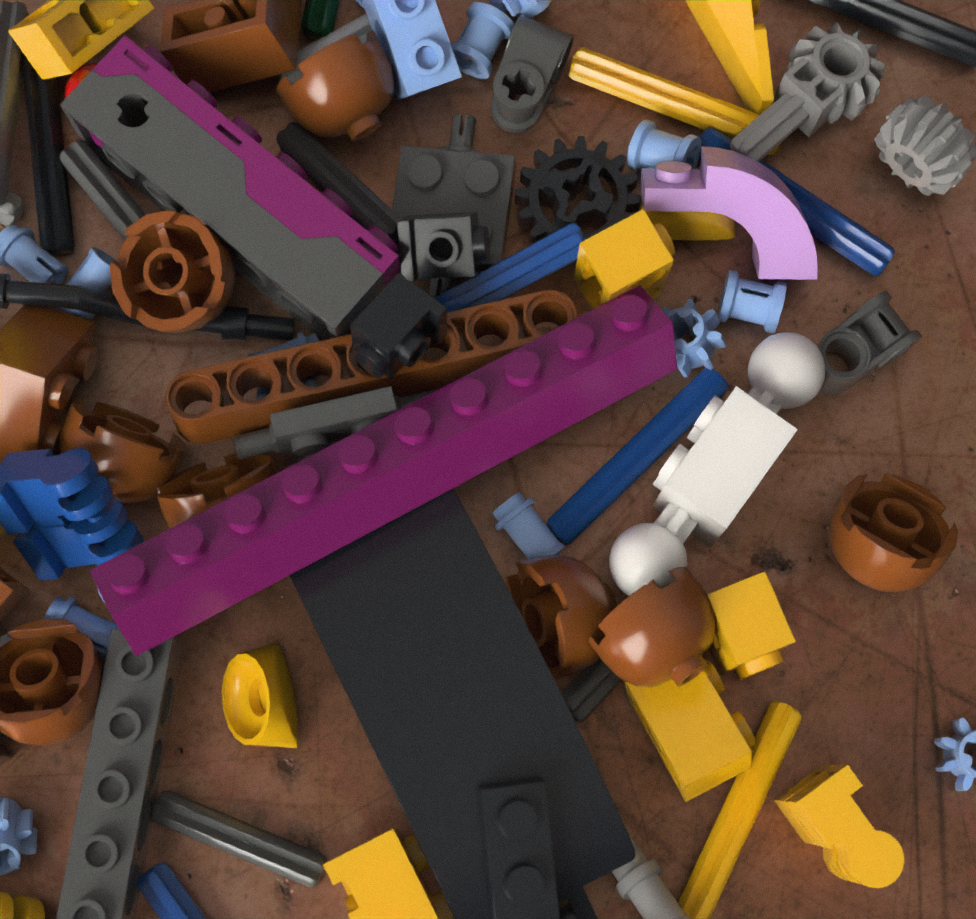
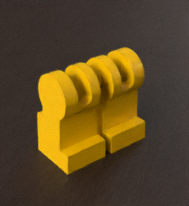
[774,764,904,888]

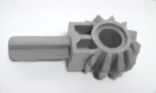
[730,22,885,162]

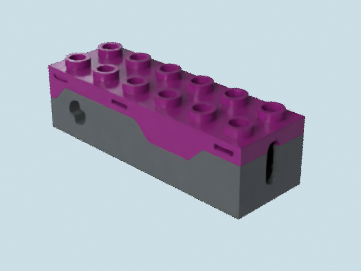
[60,35,401,341]

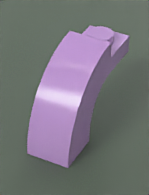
[640,146,818,280]

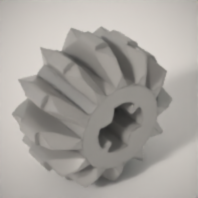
[874,95,976,196]

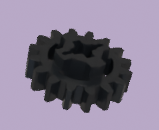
[515,136,641,264]

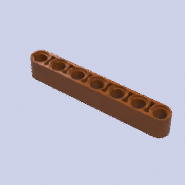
[166,290,577,444]

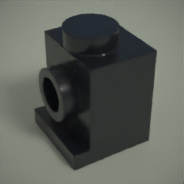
[397,212,490,281]
[350,273,447,379]

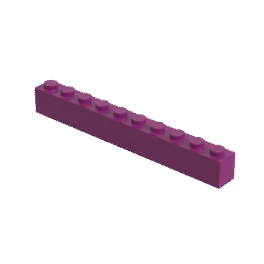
[89,285,677,656]

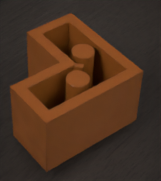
[159,0,301,93]
[0,305,99,464]

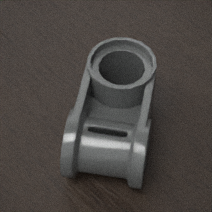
[491,15,574,133]
[817,290,923,395]

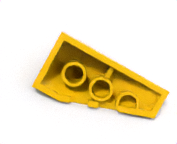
[685,0,774,115]

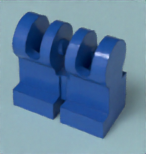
[0,448,144,581]

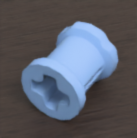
[450,2,514,79]
[627,120,701,172]
[717,270,787,334]

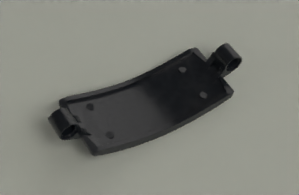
[289,488,636,919]

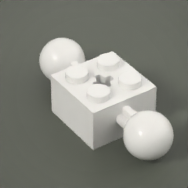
[609,332,825,596]

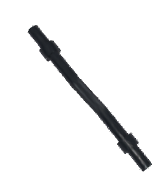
[0,273,295,343]

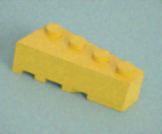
[323,828,455,919]

